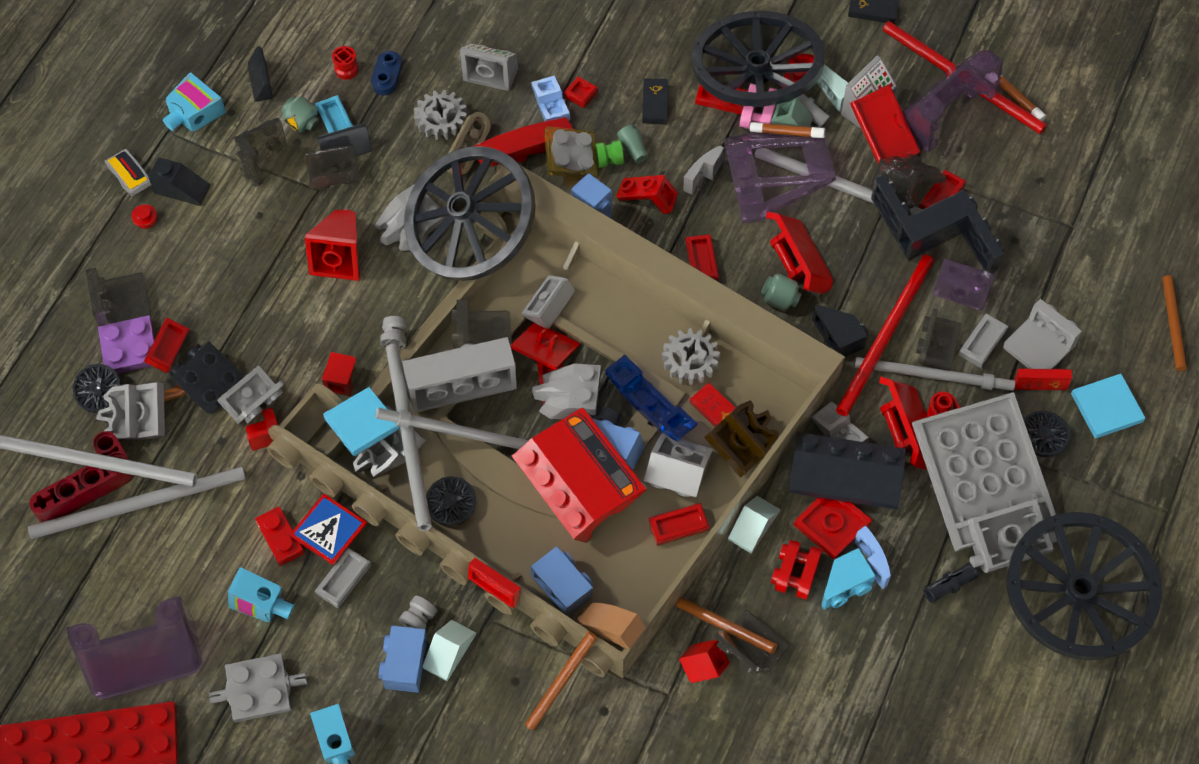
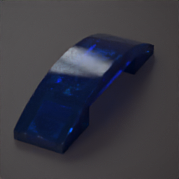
[605,354,697,442]

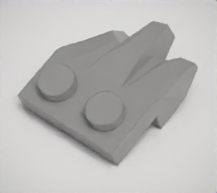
[375,184,448,251]
[532,364,601,419]
[96,382,165,440]
[353,405,426,477]

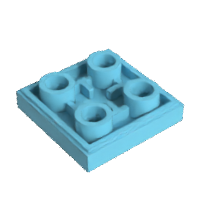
[1071,374,1145,439]
[323,387,400,456]

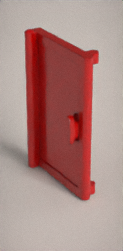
[850,84,921,171]

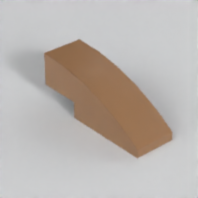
[574,603,646,649]

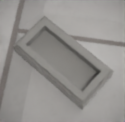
[958,314,1008,368]
[315,548,371,608]

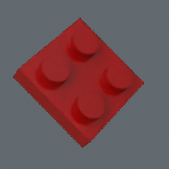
[793,497,872,560]

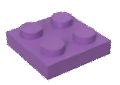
[98,315,155,374]

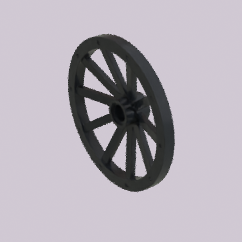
[692,11,824,107]
[404,146,536,281]
[1006,512,1162,660]

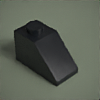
[148,157,210,206]
[812,305,868,357]

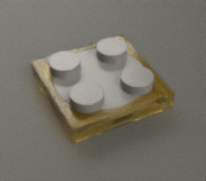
[544,126,598,178]

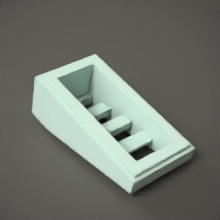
[817,64,848,112]

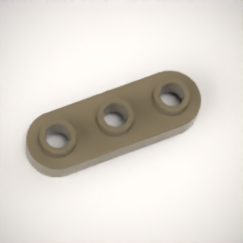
[447,112,491,176]

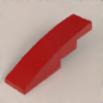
[473,117,575,167]

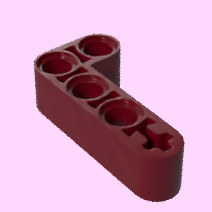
[29,431,134,523]

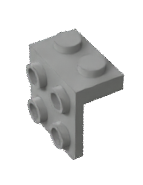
[1003,299,1082,369]
[217,365,285,424]

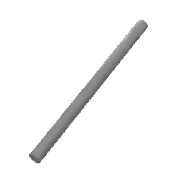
[754,146,923,216]
[386,343,432,531]
[0,435,197,487]
[28,467,246,539]

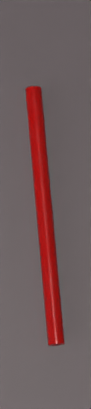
[883,21,1047,135]
[836,255,934,417]

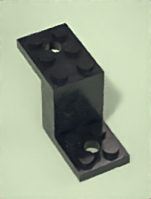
[871,174,1004,276]

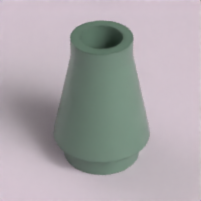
[617,125,648,163]

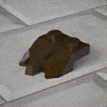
[704,400,778,478]

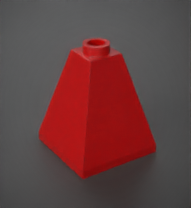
[305,209,360,281]

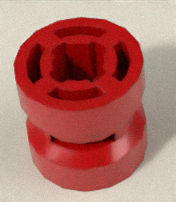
[332,46,359,80]

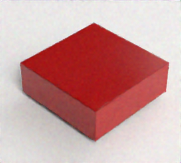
[564,76,598,108]

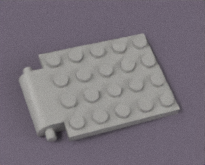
[912,392,1057,573]

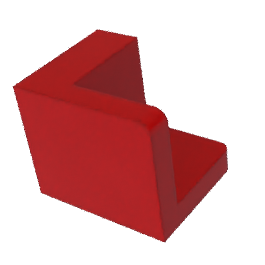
[322,352,356,397]
[245,408,278,451]
[679,639,730,683]

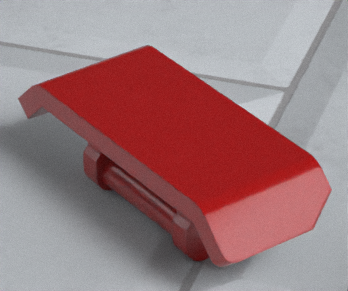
[766,212,833,294]
[879,376,927,470]

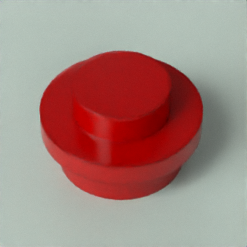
[131,204,157,229]

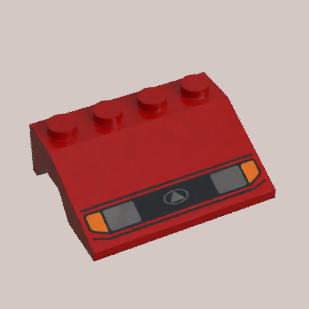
[512,407,647,543]

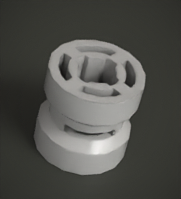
[380,316,409,350]
[398,596,437,629]

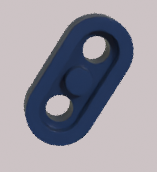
[371,51,402,95]

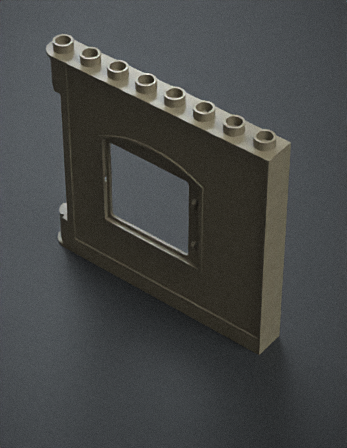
[267,164,845,679]

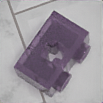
[933,258,994,311]

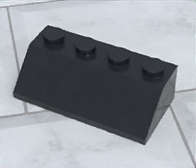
[788,432,906,510]

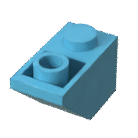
[821,548,875,610]

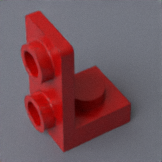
[616,175,679,214]

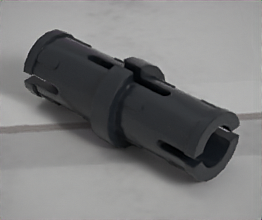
[923,562,979,603]

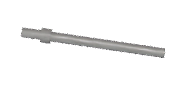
[855,357,1015,391]
[375,408,529,449]

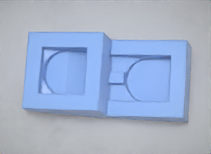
[531,76,570,121]
[854,526,891,589]

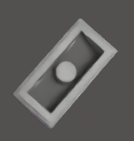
[521,275,575,329]

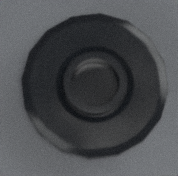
[72,364,122,413]
[1023,410,1070,457]
[426,476,477,527]

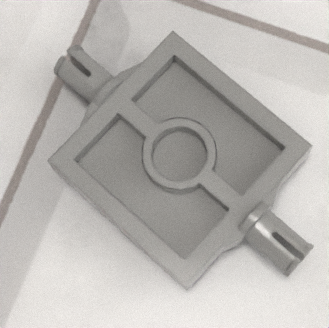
[209,653,308,723]

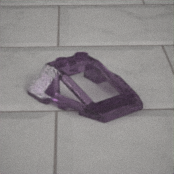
[723,132,836,224]

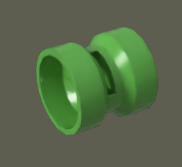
[595,140,624,168]

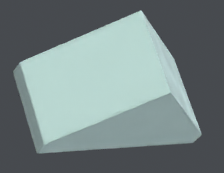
[728,496,780,554]
[423,620,476,681]

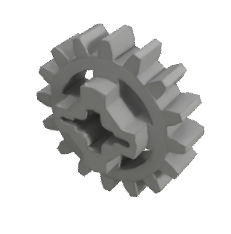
[414,90,467,140]
[662,328,720,385]

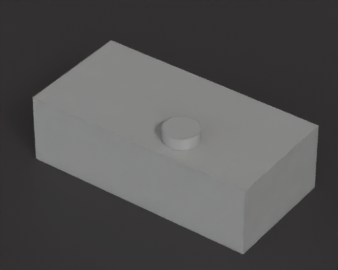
[402,337,517,413]

